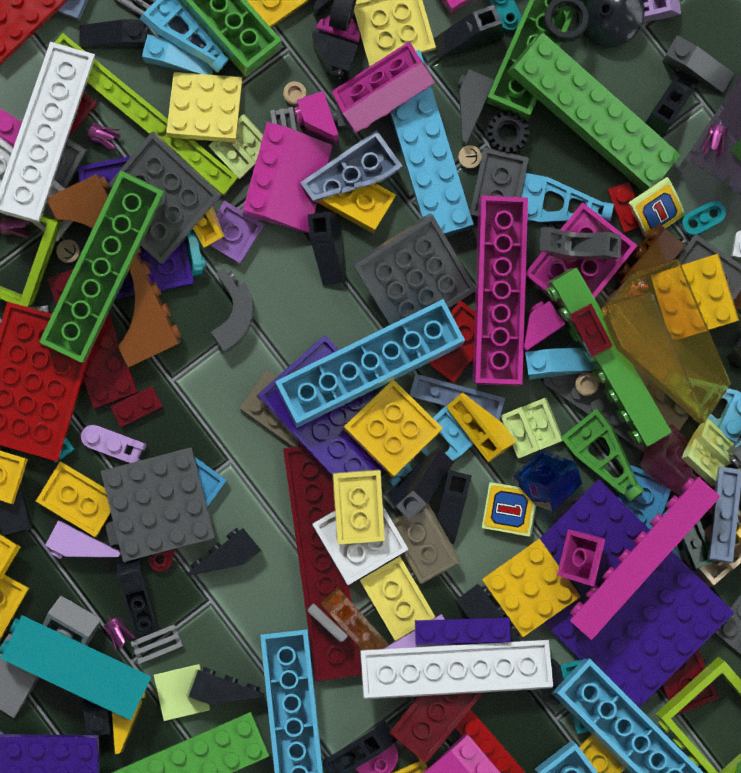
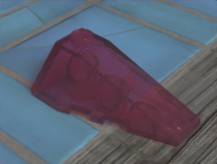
[640,424,716,515]

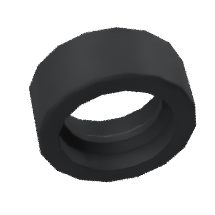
[329,0,357,31]
[543,0,589,43]

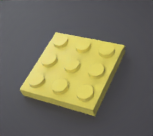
[354,0,436,66]
[166,72,242,143]

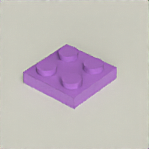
[208,201,264,265]

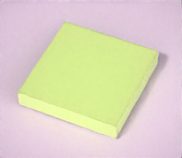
[154,664,210,721]

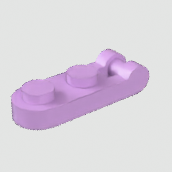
[81,425,147,463]

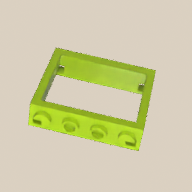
[0,213,63,308]
[655,657,741,773]

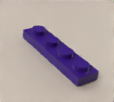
[415,618,510,644]

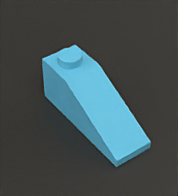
[142,34,215,75]
[526,348,595,380]

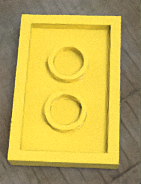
[332,470,385,545]
[360,557,435,641]

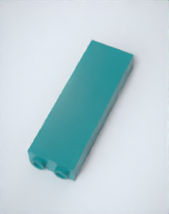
[0,615,151,721]

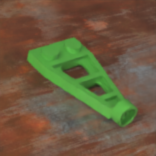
[561,408,645,502]

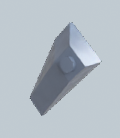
[300,130,403,202]

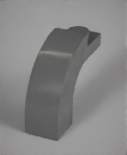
[540,227,621,260]
[211,268,254,354]

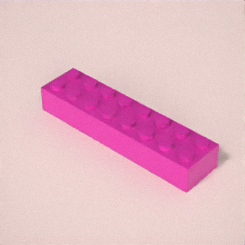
[472,196,528,386]
[570,477,720,640]

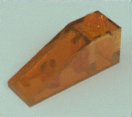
[320,588,388,650]

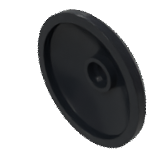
[577,0,645,47]

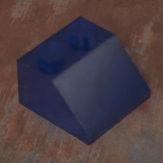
[512,449,583,512]

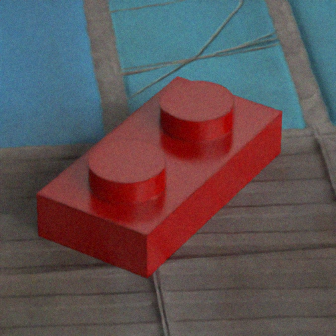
[607,182,640,234]

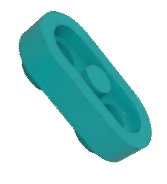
[489,0,521,32]
[681,201,726,236]
[185,229,206,276]

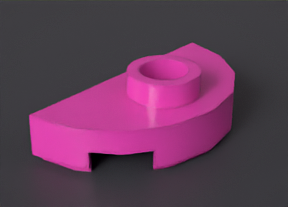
[316,15,360,44]
[356,743,398,773]

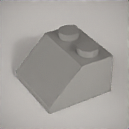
[43,596,101,646]

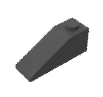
[662,35,734,94]
[457,69,494,147]

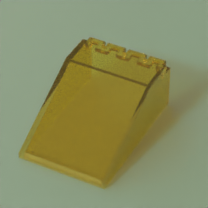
[602,259,731,424]

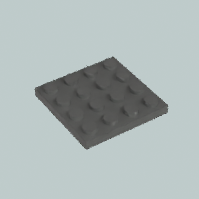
[108,132,222,264]
[352,213,476,325]
[101,447,215,562]

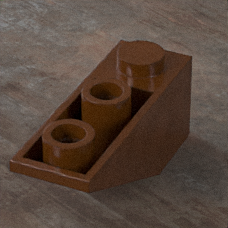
[614,223,685,284]

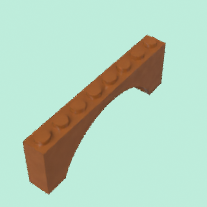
[47,174,182,367]

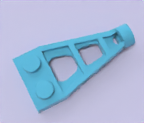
[140,0,229,73]
[521,173,614,223]
[662,372,741,442]
[388,406,474,487]

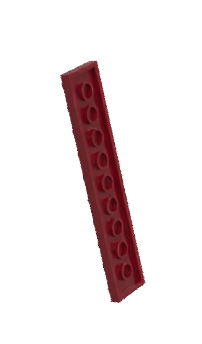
[283,446,362,681]

